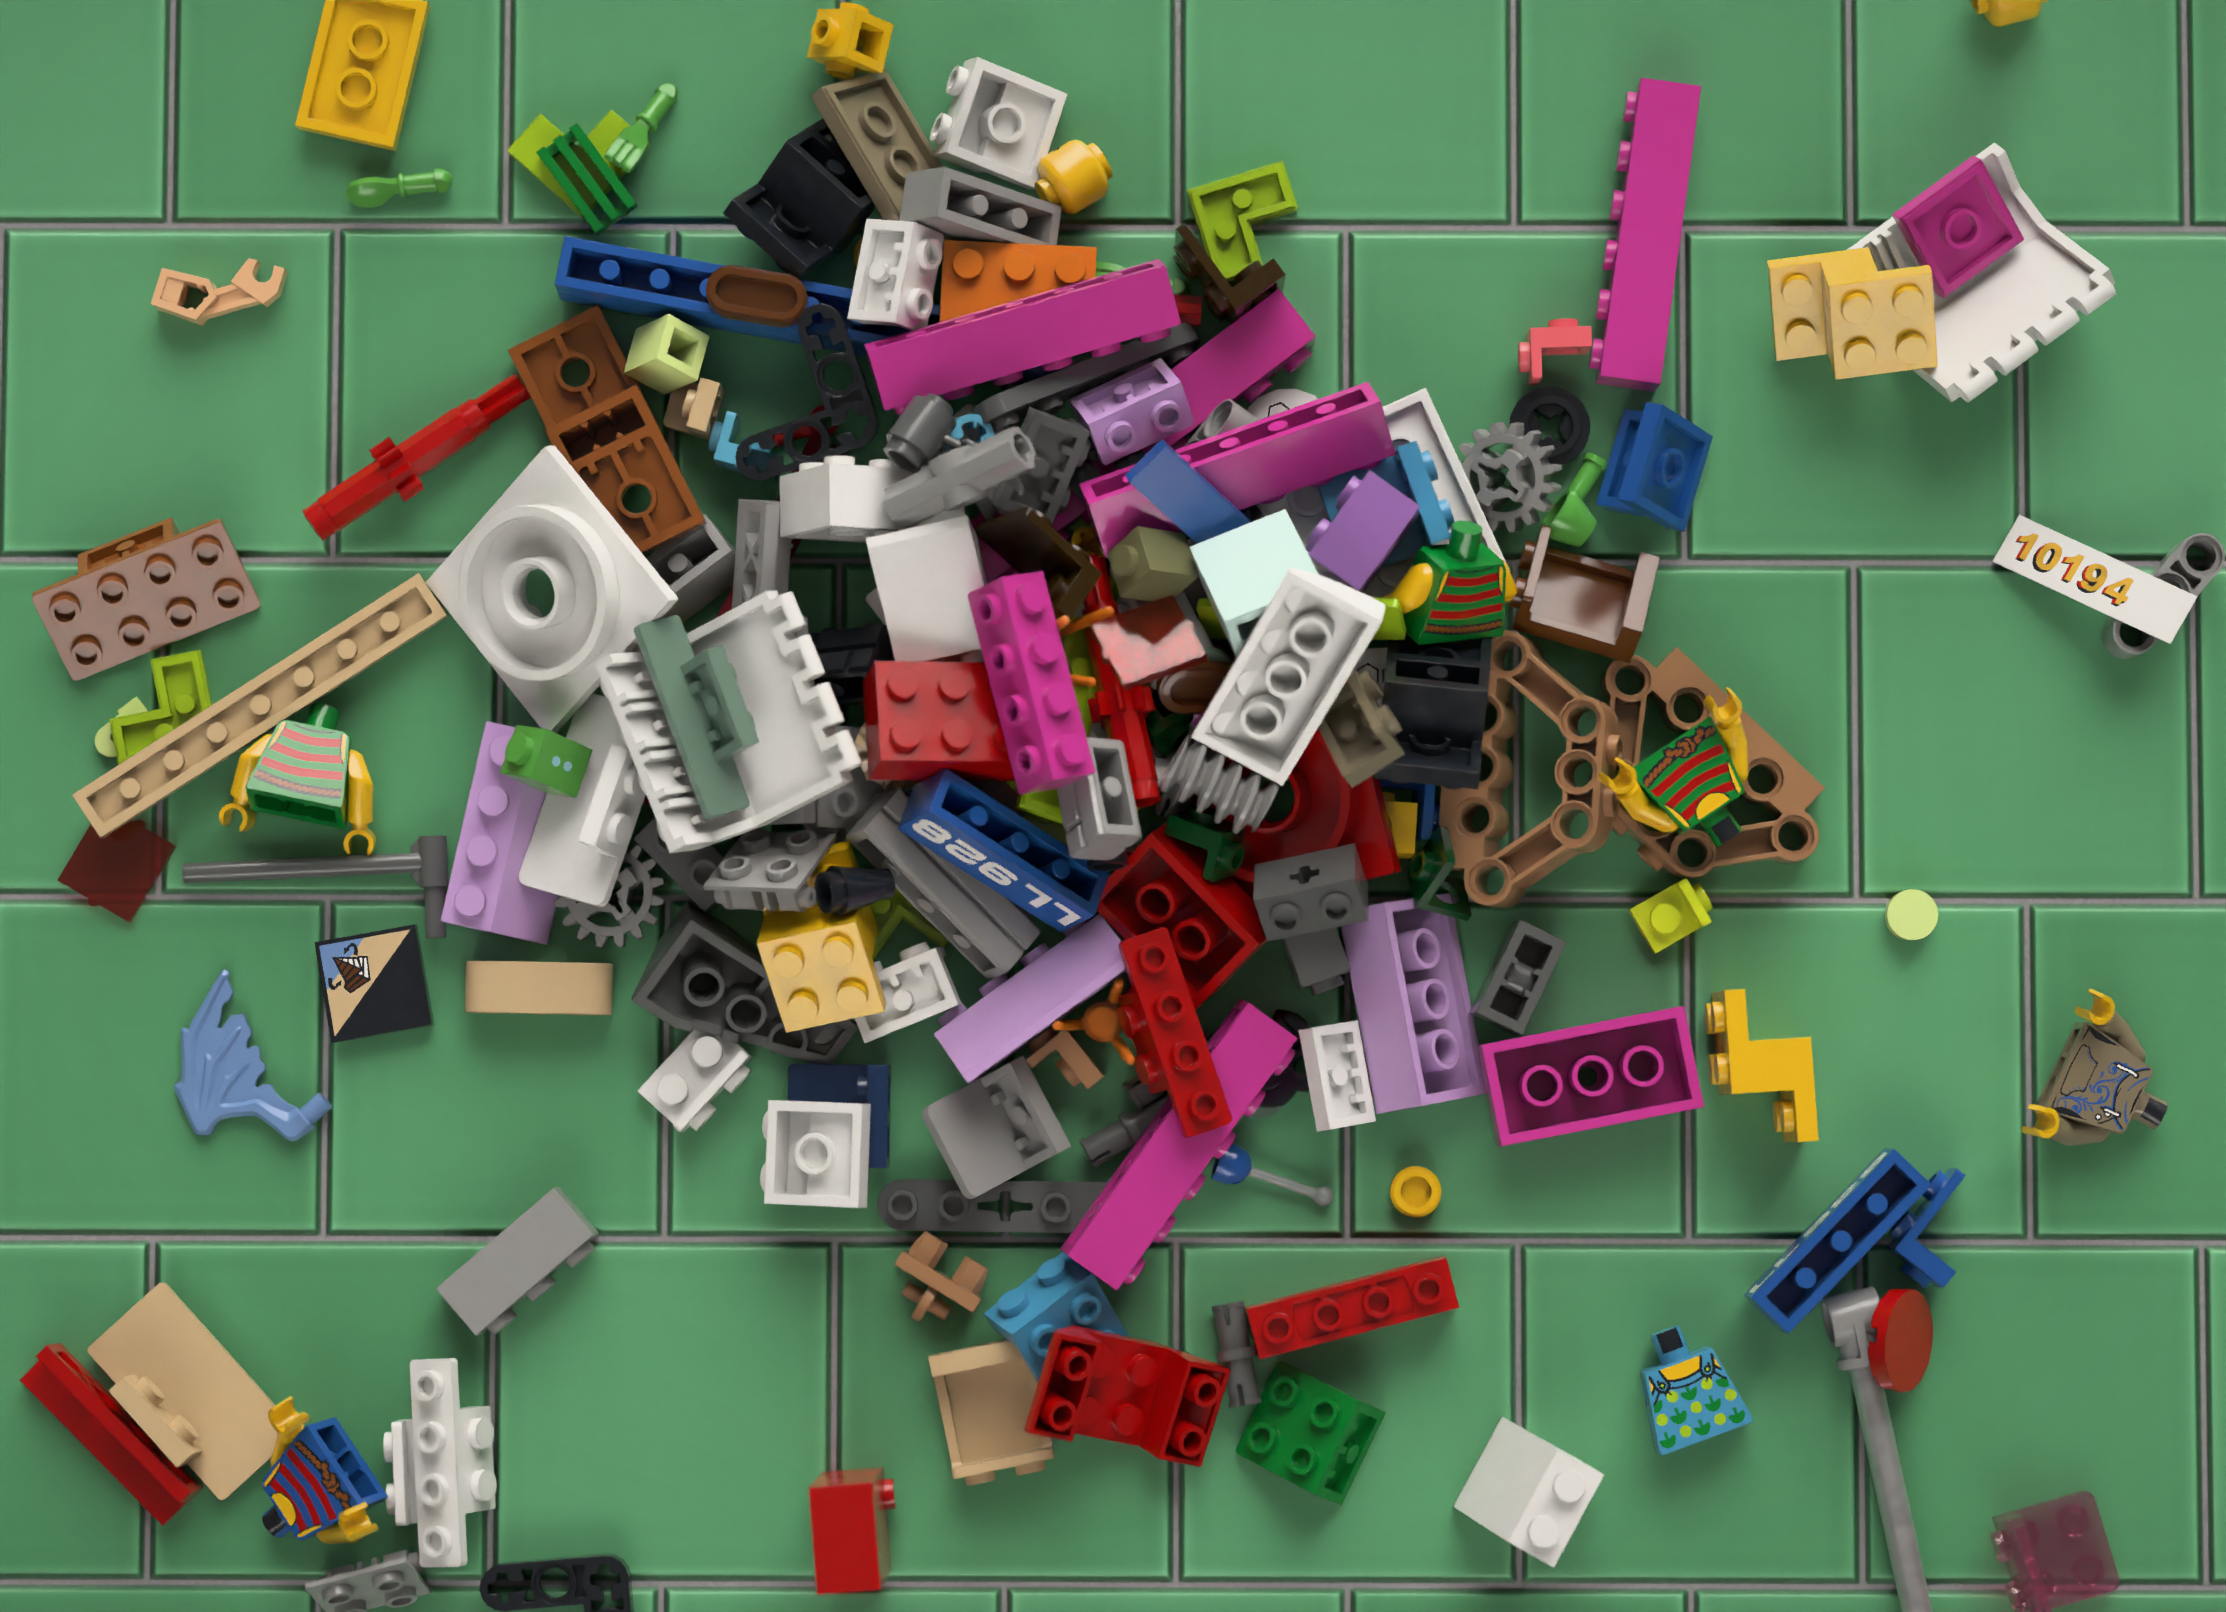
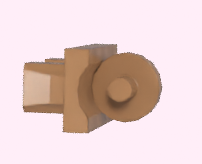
[894,1231,989,1322]

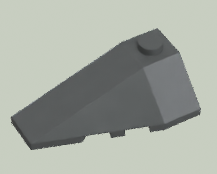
[632,901,858,1064]

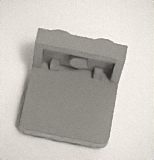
[922,1056,1071,1199]

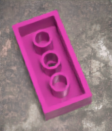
[1477,1006,1704,1146]

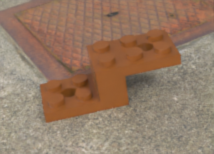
[508,305,707,555]

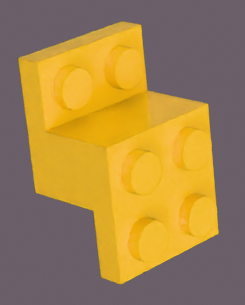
[1767,247,1938,380]
[756,841,886,1033]
[1704,989,1819,1142]

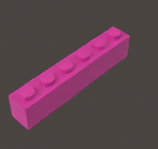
[1588,77,1701,392]
[864,259,1181,415]
[1079,382,1396,558]
[1060,999,1297,1291]

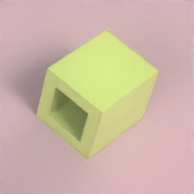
[624,314,710,395]

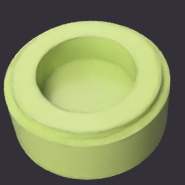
[1884,889,1938,941]

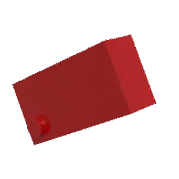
[809,1467,896,1595]

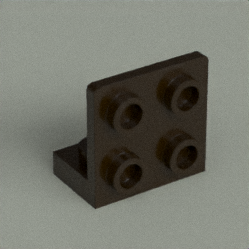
[1173,223,1286,324]
[975,507,1102,621]

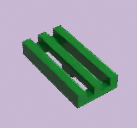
[536,123,638,236]

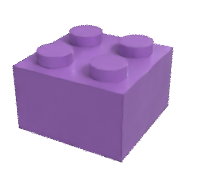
[1305,470,1420,593]

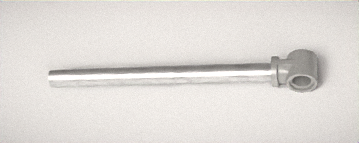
[1821,1287,1933,1612]

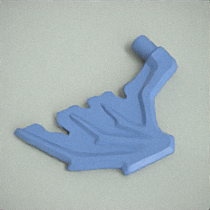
[174,969,332,1142]

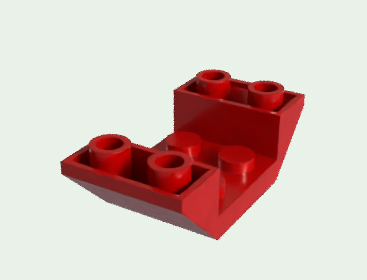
[1024,1325,1231,1467]

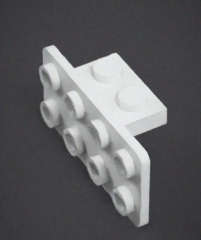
[519,693,646,907]

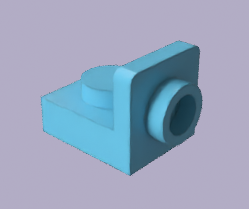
[708,411,778,482]

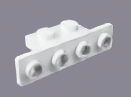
[410,1358,497,1567]

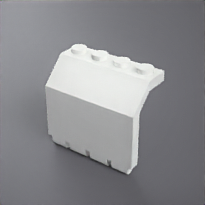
[1847,143,2117,403]
[594,590,862,853]

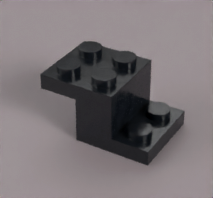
[723,118,876,280]
[1374,633,1492,789]

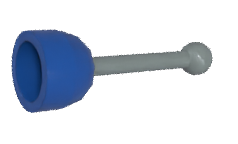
[1211,1143,1333,1206]

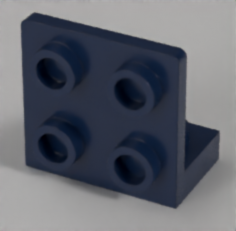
[788,1064,891,1168]

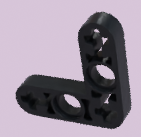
[735,304,880,481]
[479,1554,634,1612]

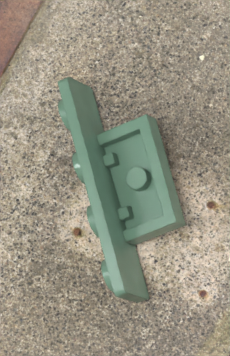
[634,615,759,819]

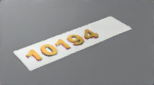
[1992,515,2198,644]

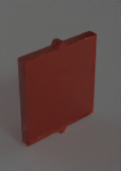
[1090,595,1208,691]
[58,820,177,923]

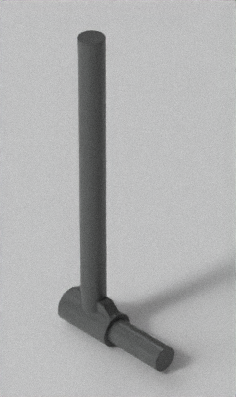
[182,835,448,939]

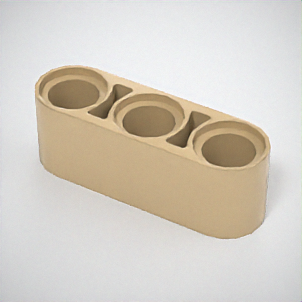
[464,961,613,1015]

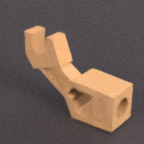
[151,258,288,326]

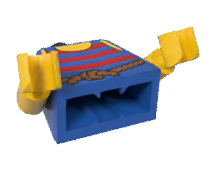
[262,1396,388,1544]

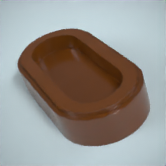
[706,265,808,328]
[1156,659,1235,714]

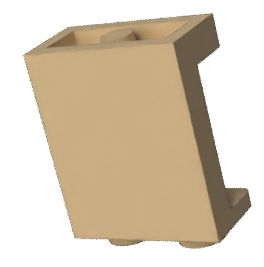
[928,1339,1055,1486]

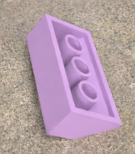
[440,721,559,945]
[1341,893,1486,1114]
[934,914,1127,1084]

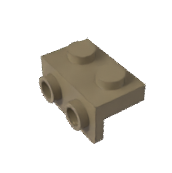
[1318,668,1405,788]

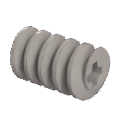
[1160,735,1279,834]

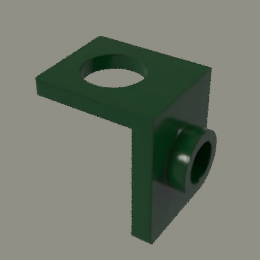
[1407,826,1472,921]

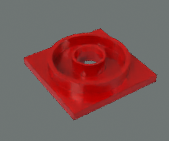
[1174,680,1401,900]

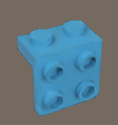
[1319,441,1455,568]
[984,1252,1129,1383]

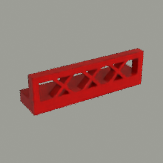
[20,1343,203,1526]

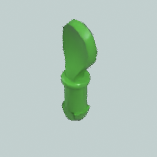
[346,168,453,208]

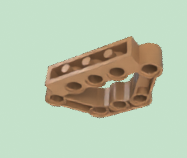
[1438,630,1624,909]
[1589,647,1825,880]

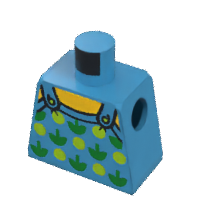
[1640,1325,1754,1456]

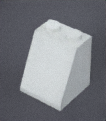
[865,516,987,662]
[1453,1416,1604,1568]

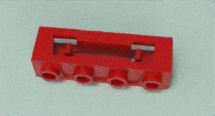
[1245,1256,1459,1359]

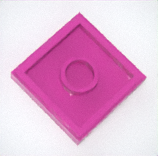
[1892,156,2025,298]

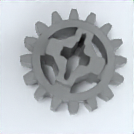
[1458,422,1562,532]
[555,845,666,948]

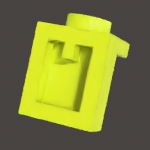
[1628,878,1713,954]

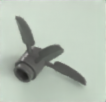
[884,394,1024,521]

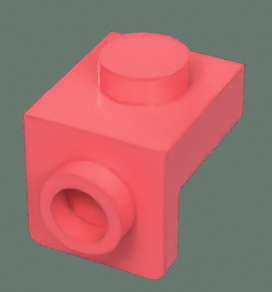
[1518,318,1592,385]

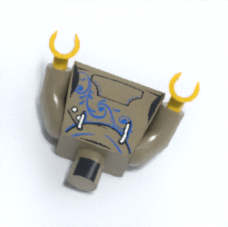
[2021,989,2168,1146]

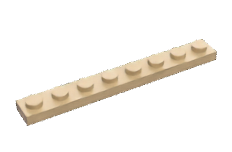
[72,573,447,839]

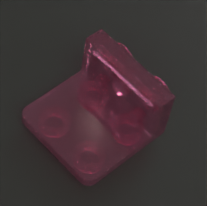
[1991,1490,2120,1612]

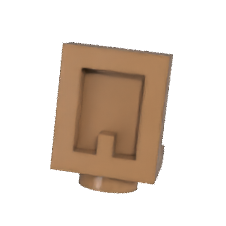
[1026,1027,1105,1089]

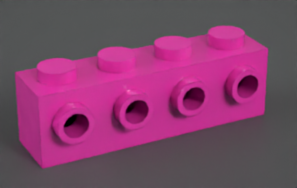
[967,571,1096,795]

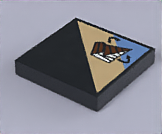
[314,924,434,1043]

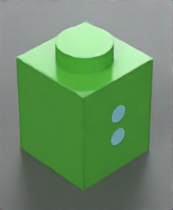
[500,725,593,798]

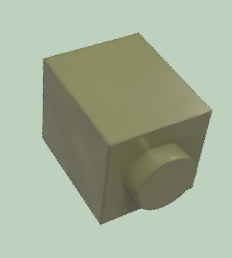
[1107,526,1199,604]

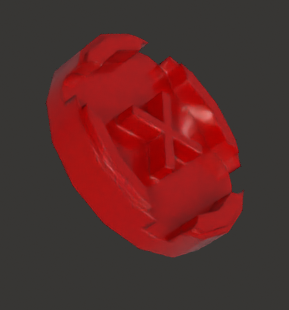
[1868,1289,1933,1392]

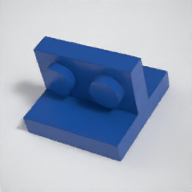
[1596,402,1713,532]

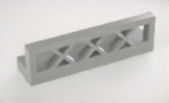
[732,499,791,609]

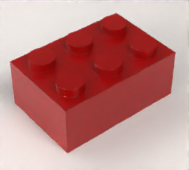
[863,661,1015,781]
[1097,822,1267,1010]

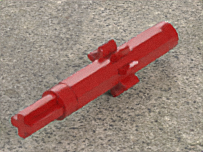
[302,373,530,541]
[1082,555,1161,809]

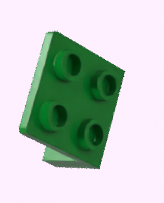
[1236,1361,1386,1505]

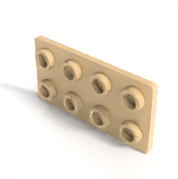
[87,1282,278,1500]

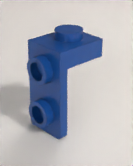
[1887,1168,1965,1289]

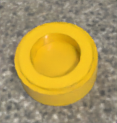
[1389,1166,1441,1217]

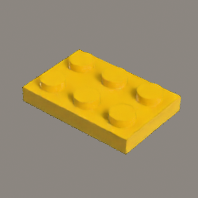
[295,0,431,151]

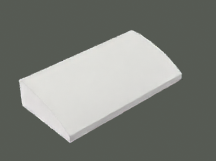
[1191,567,1386,786]

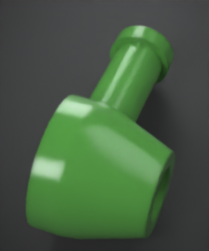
[1540,452,1608,547]

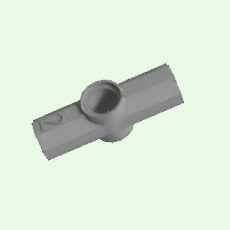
[883,427,1036,529]

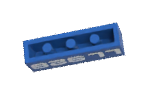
[897,768,1109,932]
[1744,1148,1932,1334]

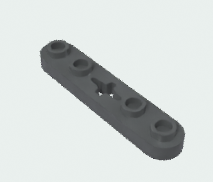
[971,322,1201,435]
[877,1179,1108,1233]

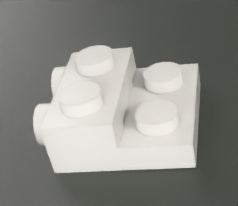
[930,57,1067,190]
[760,1100,871,1208]

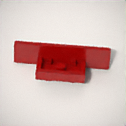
[1118,927,1232,1138]

